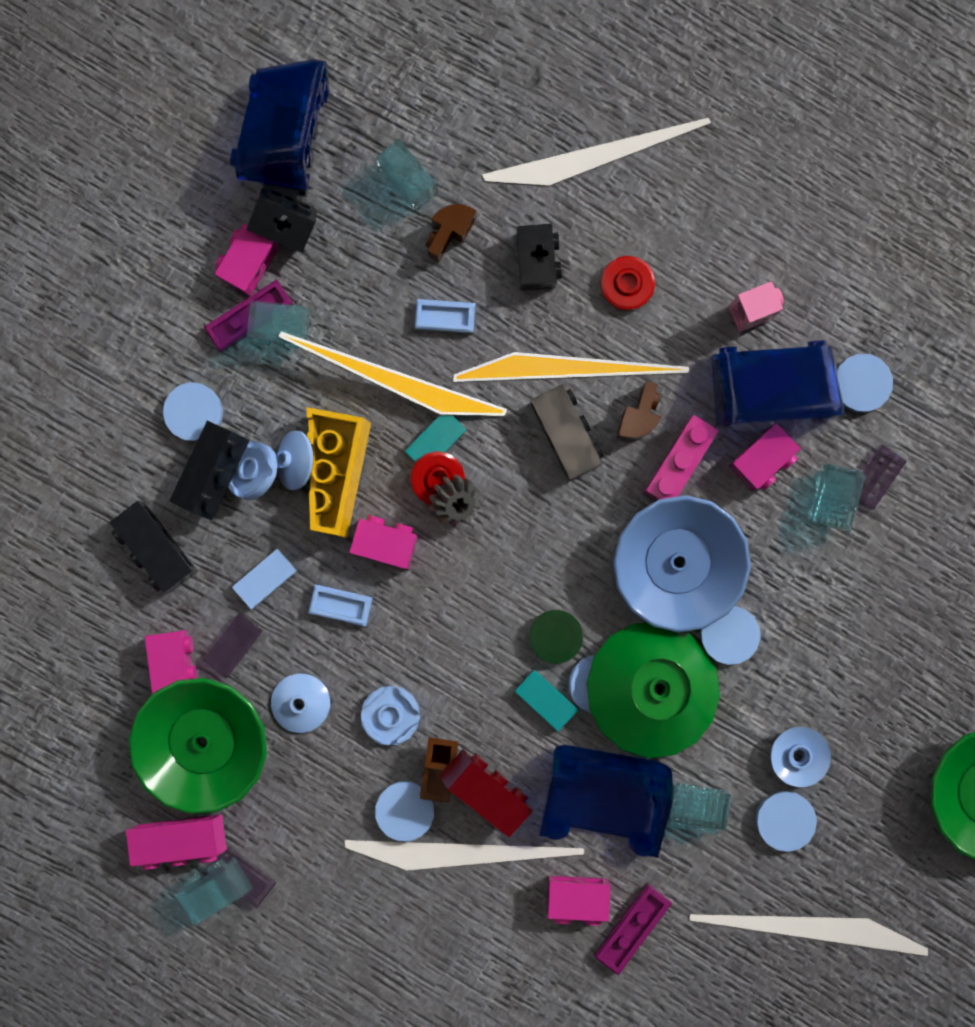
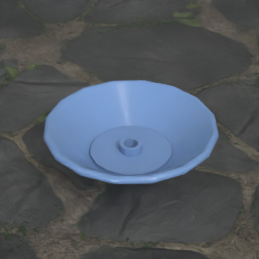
[613,495,751,633]

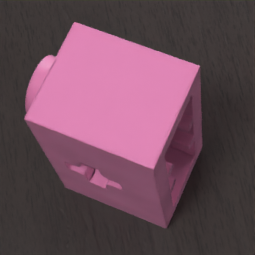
[728,281,784,333]

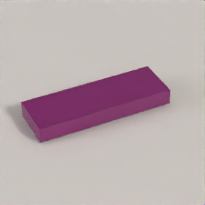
[204,279,294,353]
[594,883,672,975]

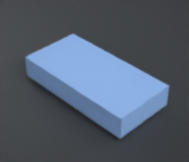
[415,299,475,334]
[232,549,297,610]
[308,584,373,627]

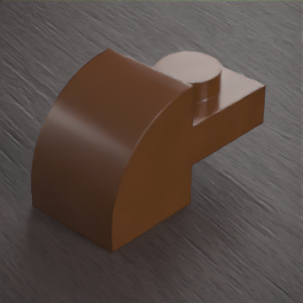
[426,204,477,263]
[616,381,661,440]
[420,737,459,803]

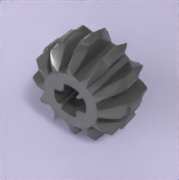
[429,474,481,527]

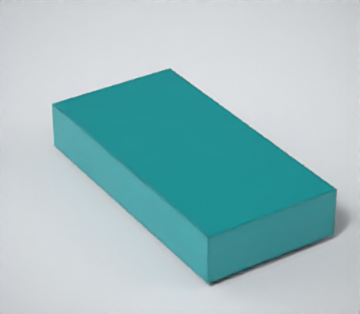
[405,415,467,462]
[514,669,578,732]

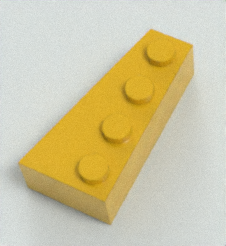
[306,407,371,538]

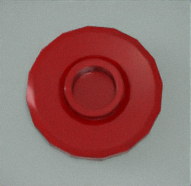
[600,256,656,311]
[410,451,465,505]

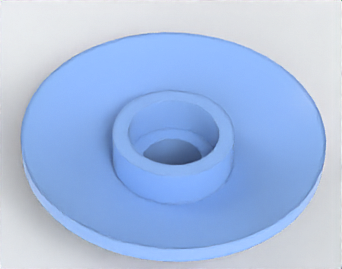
[276,431,313,490]
[271,673,330,733]
[770,727,831,787]

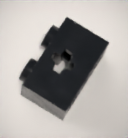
[247,188,317,253]
[516,224,562,291]

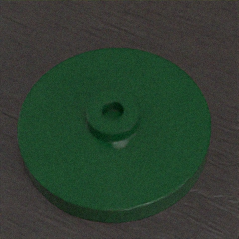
[529,610,583,664]

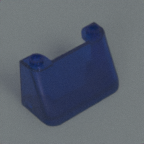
[230,59,330,190]
[711,340,844,426]
[539,745,674,858]

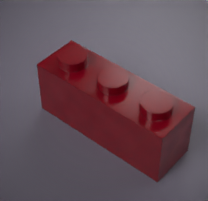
[439,749,533,838]

